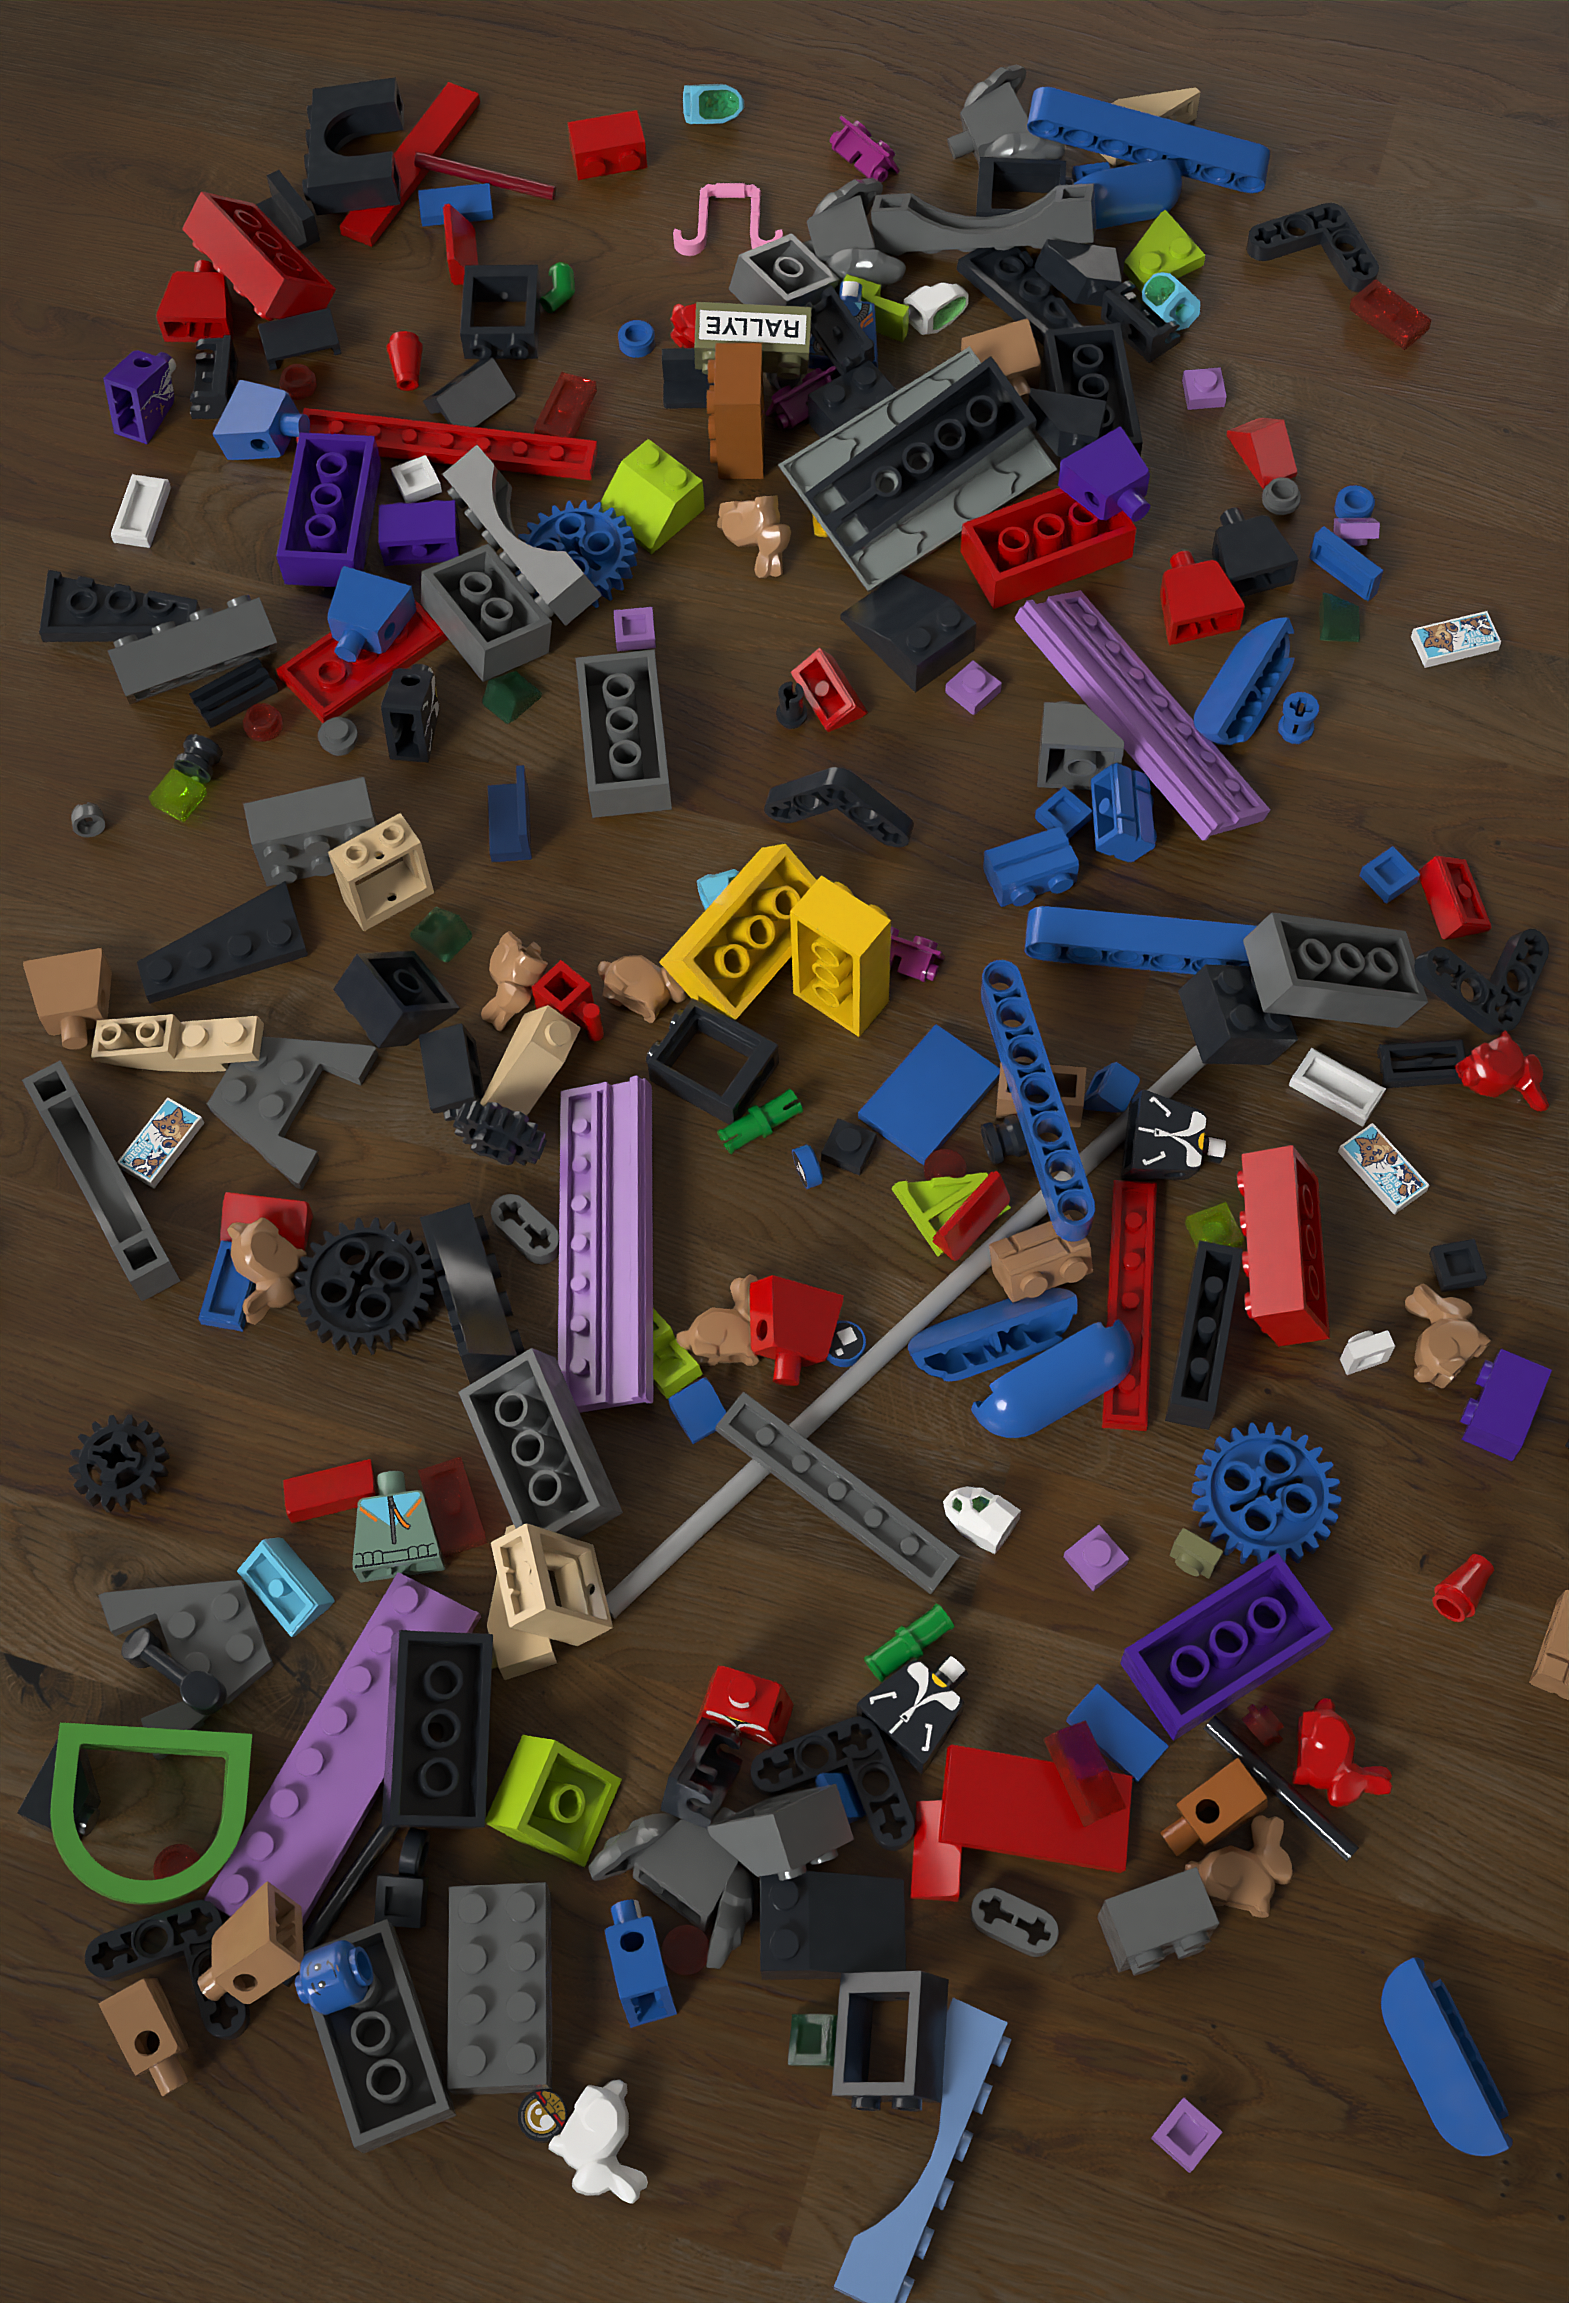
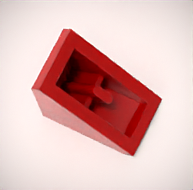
[1226,418,1297,490]

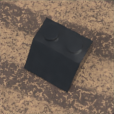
[333,951,460,1048]

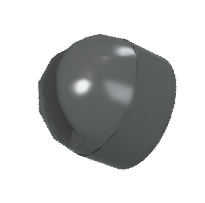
[71,802,105,837]

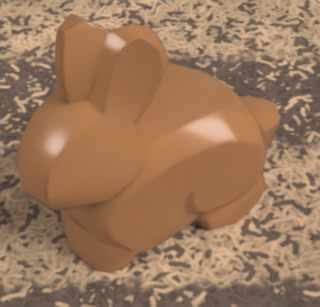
[717,495,791,578]
[481,931,548,1031]
[597,955,688,1023]
[227,1218,307,1325]
[676,1274,760,1366]
[1405,1283,1491,1389]
[1184,1815,1293,1918]

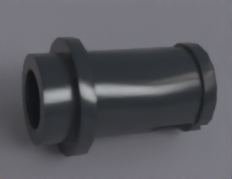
[776,681,808,729]

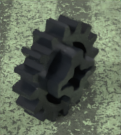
[453,1101,547,1166]
[69,1414,170,1513]

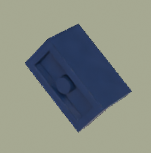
[488,765,532,862]

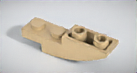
[91,1014,264,1072]

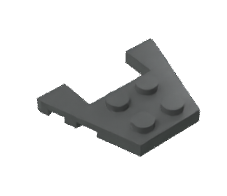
[207,1036,378,1190]
[98,1580,274,1761]

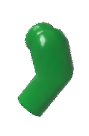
[540,262,575,314]

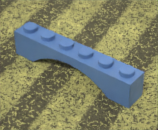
[834,1998,1012,2303]

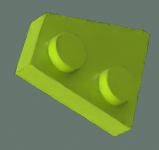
[1123,210,1205,293]
[891,1173,1010,1257]

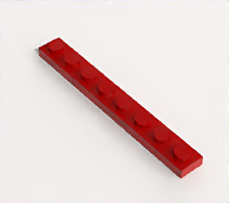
[296,408,598,480]

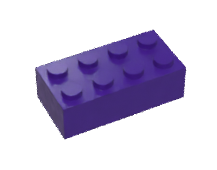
[276,432,382,587]
[1120,1553,1333,1741]

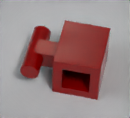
[532,960,604,1041]

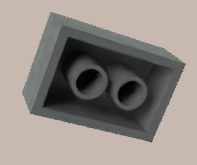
[421,544,552,682]
[243,777,384,887]

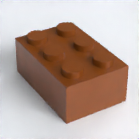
[707,343,765,479]

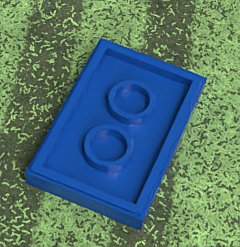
[858,1024,1000,1166]

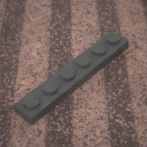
[715,1392,960,1594]

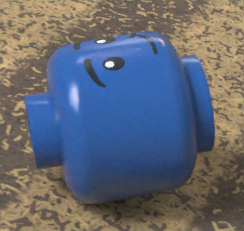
[295,1940,373,2015]

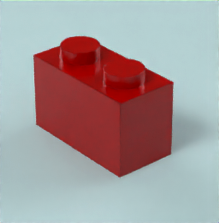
[567,110,648,180]

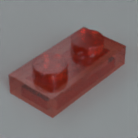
[1349,279,1432,350]
[533,372,597,438]
[418,1457,488,1557]

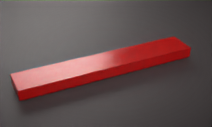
[340,82,480,247]
[1102,1180,1157,1431]

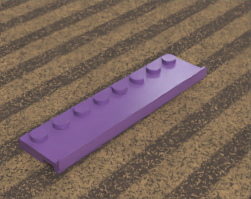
[1015,590,1270,840]
[558,1075,653,1413]
[204,1572,481,1927]

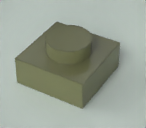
[1169,1528,1223,1579]

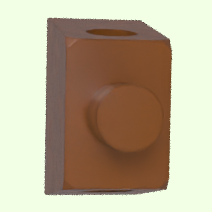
[1160,1758,1268,1856]

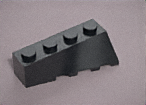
[420,1202,525,1385]

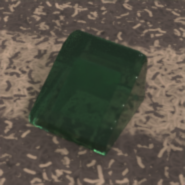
[1319,593,1360,642]
[482,671,542,724]
[409,907,472,962]
[788,2014,838,2070]

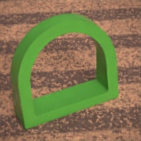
[50,1722,252,1905]

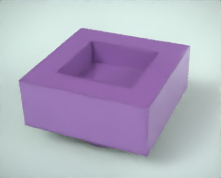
[1182,367,1226,410]
[1334,518,1380,546]
[614,607,656,651]
[945,660,1002,715]
[1064,1525,1129,1591]
[1151,2097,1222,2173]

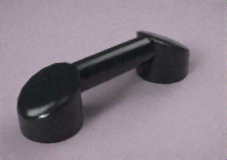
[121,1627,227,1715]

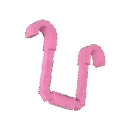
[673,183,783,256]

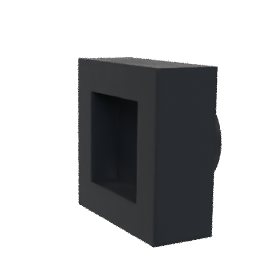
[821,1118,877,1176]
[1429,1239,1487,1293]
[374,1873,429,1929]

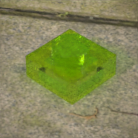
[149,768,207,823]
[1185,1202,1244,1248]

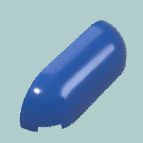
[1073,159,1182,229]
[1194,617,1295,745]
[908,1288,1078,1381]
[971,1319,1134,1438]
[1381,1957,1513,2156]

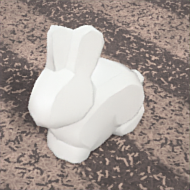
[549,2079,648,2204]

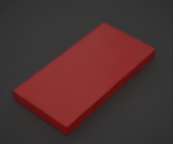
[276,599,448,723]
[938,1744,1132,1873]

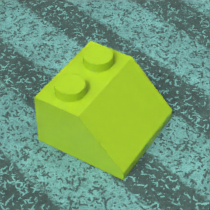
[601,439,705,554]
[485,1735,622,1867]

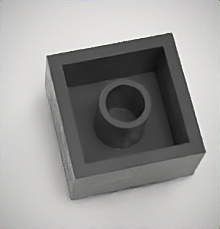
[1097,1867,1219,1976]

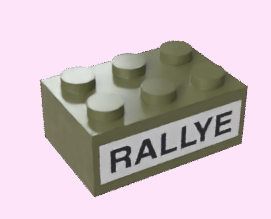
[694,302,811,379]

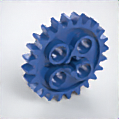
[515,500,638,608]
[1191,1422,1341,1565]

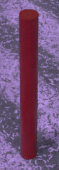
[414,152,556,201]

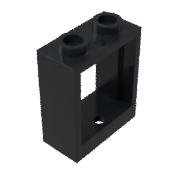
[976,157,1073,217]
[460,265,542,360]
[646,998,779,1125]
[832,1971,949,2112]

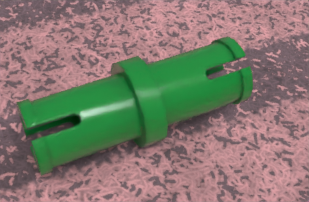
[717,1088,803,1154]
[863,1603,955,1682]

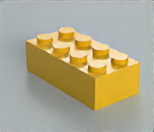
[659,844,817,1020]
[790,875,891,1037]

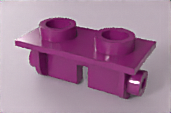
[830,115,900,183]
[765,366,836,430]
[890,927,945,982]

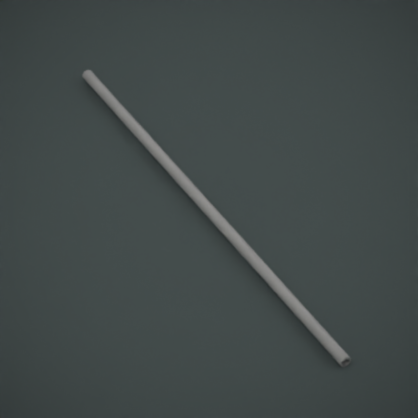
[606,1045,1206,1619]

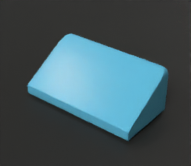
[237,1537,335,1637]

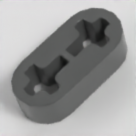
[491,1194,559,1265]
[970,1888,1059,1957]

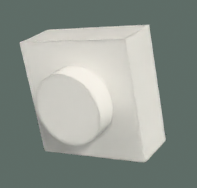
[391,455,442,503]
[1340,1330,1395,1375]

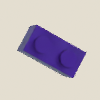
[379,500,460,566]
[1460,1349,1552,1461]

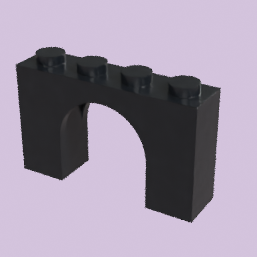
[302,77,404,216]

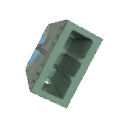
[352,1471,445,1583]

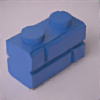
[1091,763,1157,863]
[983,826,1079,907]

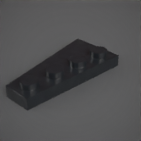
[957,246,1082,346]
[39,570,200,642]
[137,881,308,1004]

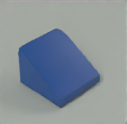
[1083,1062,1140,1112]
[669,1377,726,1444]
[815,1773,864,1824]

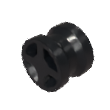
[173,734,223,784]
[980,1115,1027,1165]

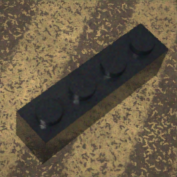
[1165,1240,1243,1430]

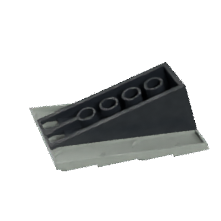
[779,346,1057,592]

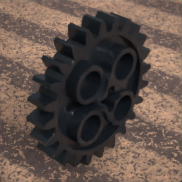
[294,1217,437,1355]

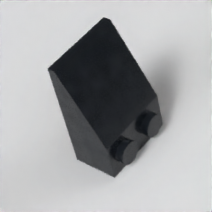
[840,574,977,693]
[760,1871,906,1980]

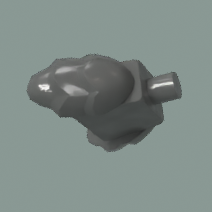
[947,64,1066,164]
[802,178,906,289]
[588,1807,755,1969]

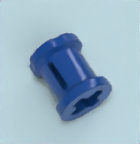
[1278,692,1319,744]

